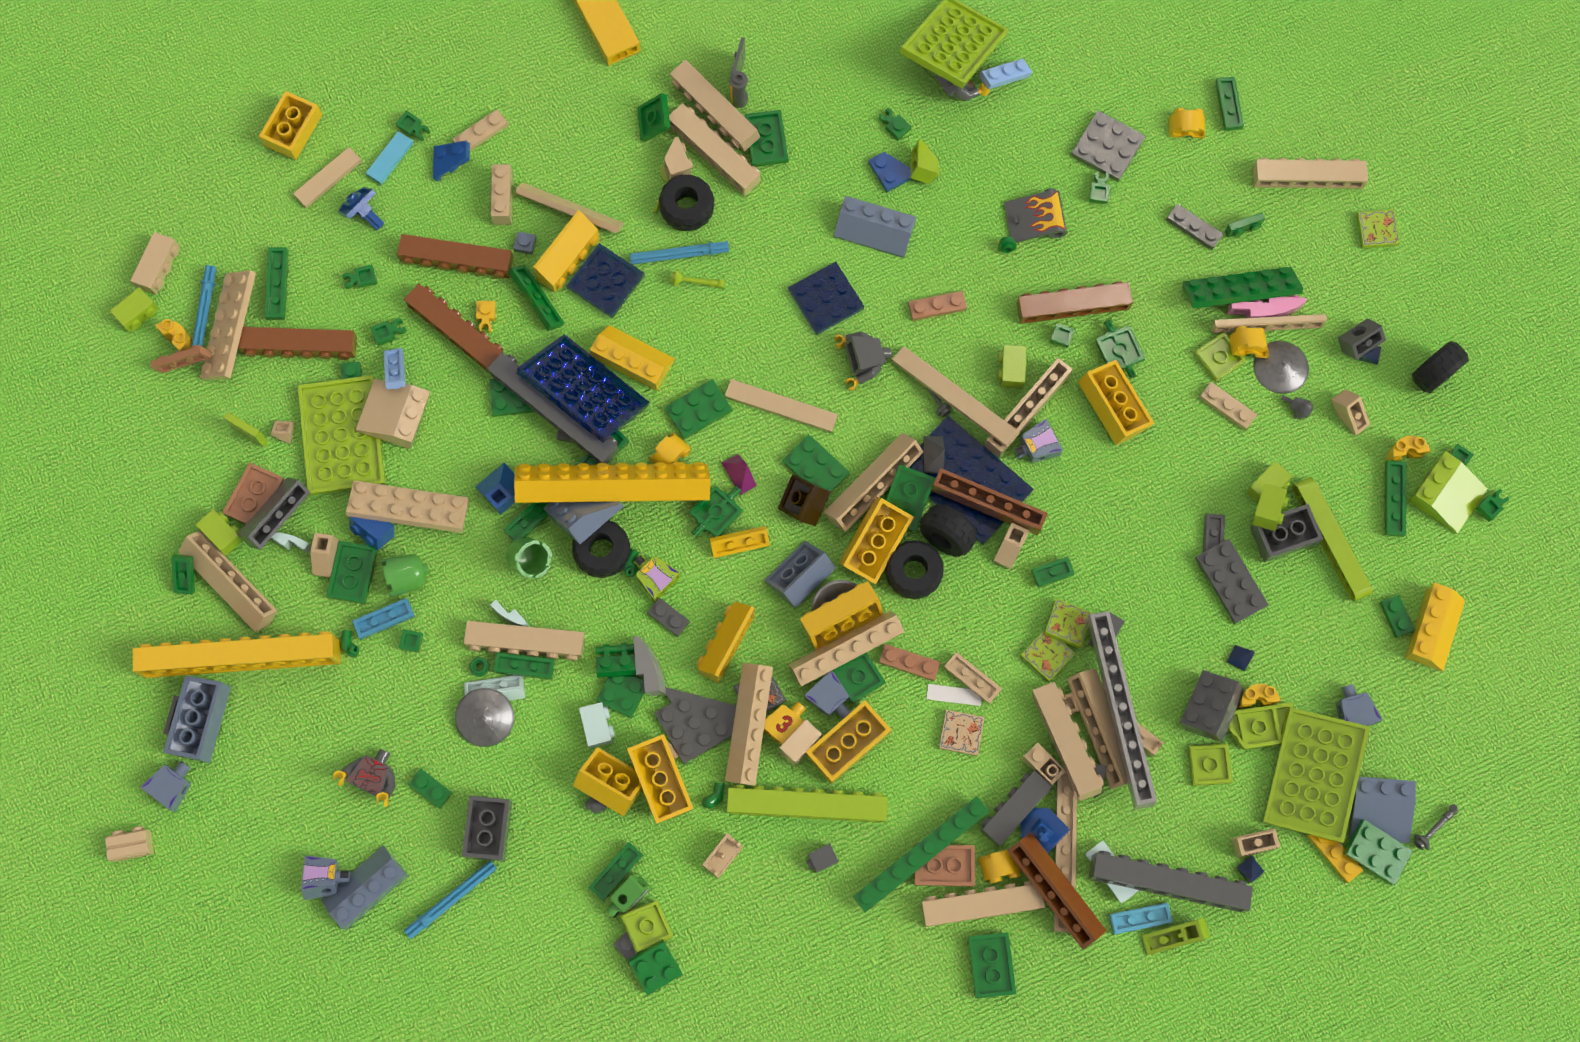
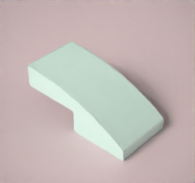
[271,532,311,554]
[490,600,529,627]

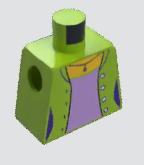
[634,555,681,602]

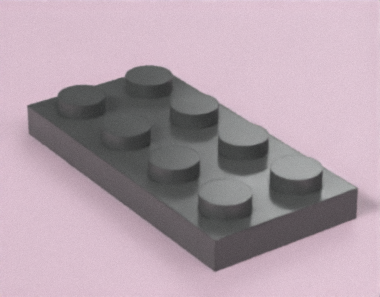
[1195,539,1269,624]

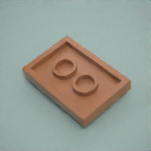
[222,462,285,524]
[914,844,975,887]

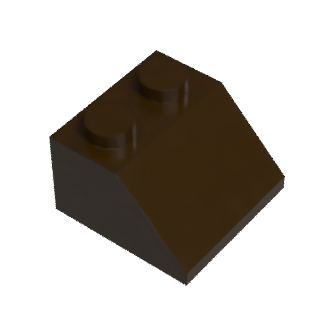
[777,474,831,527]

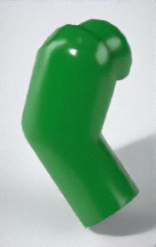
[623,548,639,577]
[341,630,360,657]
[702,783,724,809]

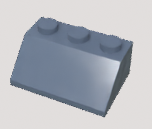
[764,541,836,608]

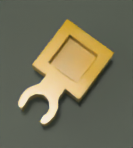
[476,301,496,333]

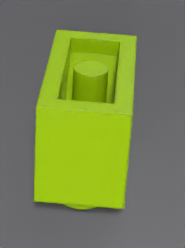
[910,140,940,184]

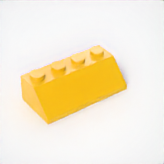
[533,210,599,293]
[590,325,675,391]
[1078,360,1154,445]
[839,496,914,584]
[800,581,884,650]
[1405,582,1465,671]
[696,601,755,684]
[627,734,694,824]

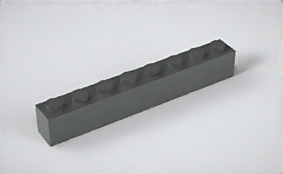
[487,352,619,464]
[1088,851,1253,913]

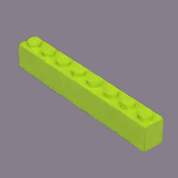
[727,785,888,823]

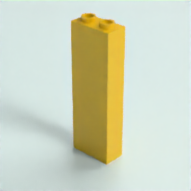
[573,0,641,66]

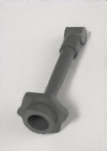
[927,388,952,417]
[1414,804,1458,850]

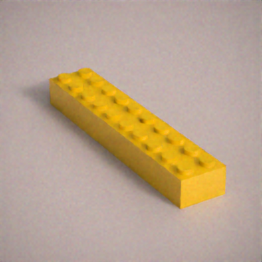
[514,462,710,503]
[133,631,341,678]

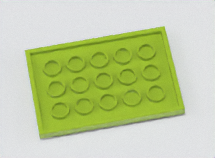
[899,0,1009,89]
[298,375,386,496]
[1263,707,1370,844]

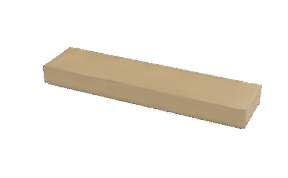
[293,147,362,208]

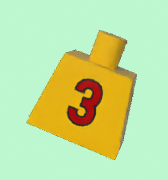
[764,701,806,745]

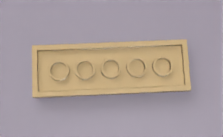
[200,270,256,381]
[346,481,469,533]

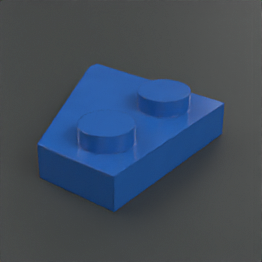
[433,140,470,182]
[868,152,912,193]

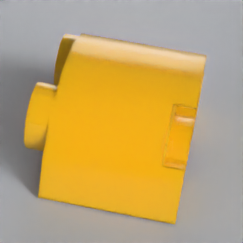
[1169,108,1205,139]
[155,319,192,351]
[1229,326,1269,358]
[649,432,691,464]
[1386,436,1430,461]
[1237,684,1281,708]
[978,850,1023,884]

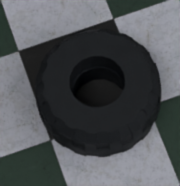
[659,174,714,232]
[1412,341,1469,393]
[920,504,977,557]
[572,520,630,578]
[885,540,944,599]

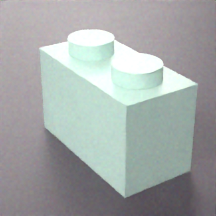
[579,702,615,749]

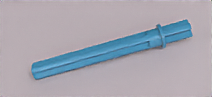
[630,241,729,265]
[191,265,216,363]
[404,861,497,939]

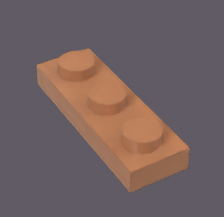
[908,291,967,321]
[151,345,211,373]
[879,644,941,681]

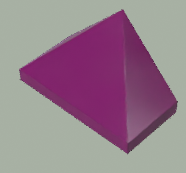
[722,454,757,495]

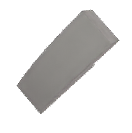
[634,636,666,696]

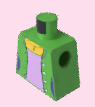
[606,874,652,918]

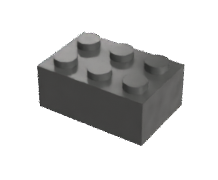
[1250,504,1323,563]
[1180,670,1244,743]
[462,796,512,862]

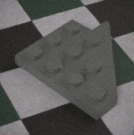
[655,688,736,764]

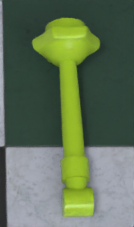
[670,269,725,289]

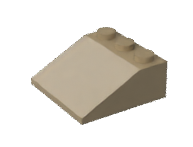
[355,379,430,449]

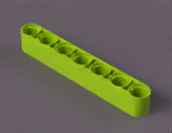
[1292,477,1373,602]

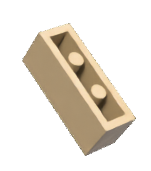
[491,164,513,225]
[130,232,180,295]

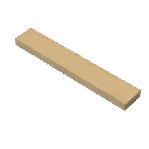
[515,183,624,233]
[1211,314,1327,334]
[725,379,838,433]

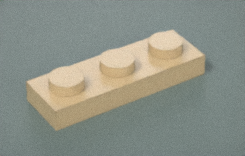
[452,109,509,151]
[1199,382,1258,431]
[944,652,1002,704]

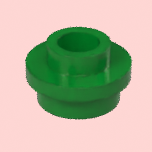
[998,236,1017,253]
[469,657,489,677]

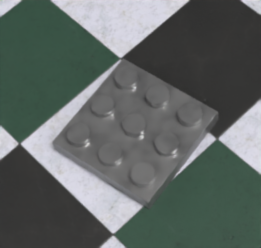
[1071,110,1145,182]

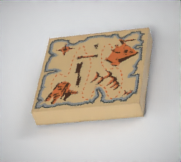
[939,710,985,756]

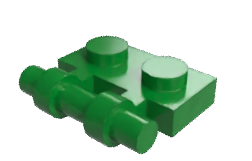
[596,643,636,678]

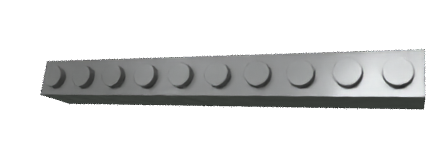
[1087,611,1157,810]

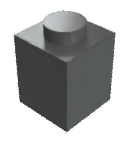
[806,844,839,874]

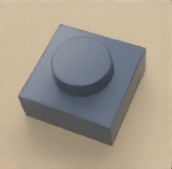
[513,232,536,255]

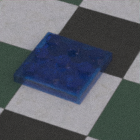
[567,243,645,318]
[788,262,864,335]

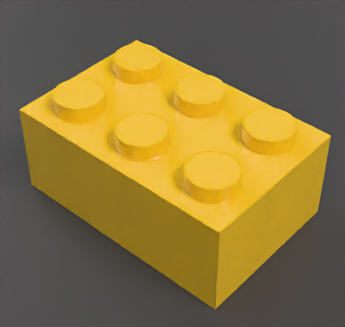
[259,91,322,160]
[573,747,643,816]

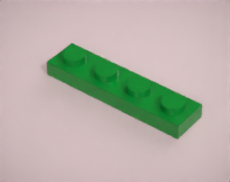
[265,247,289,320]
[508,265,564,331]
[1385,460,1406,537]

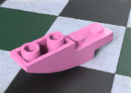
[1228,295,1306,318]

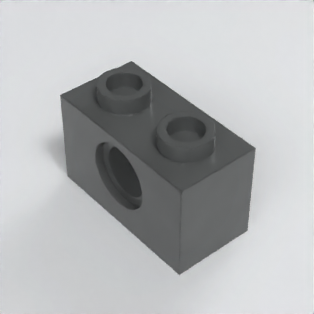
[1338,318,1386,360]

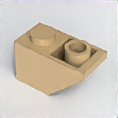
[664,137,693,180]
[993,523,1029,570]
[310,533,340,578]
[1021,743,1066,785]

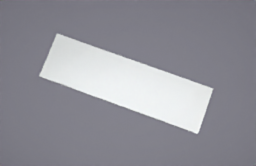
[927,684,982,706]

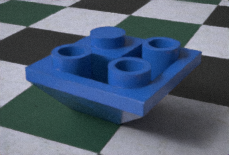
[475,463,515,515]

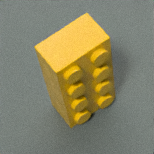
[805,700,891,785]

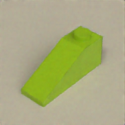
[1142,918,1210,955]

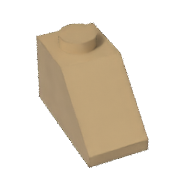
[1331,389,1370,435]

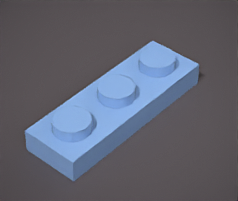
[979,59,1032,90]
[384,348,406,390]

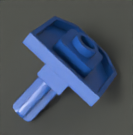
[338,187,384,230]
[1021,808,1071,853]

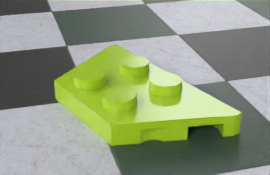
[1227,702,1293,750]

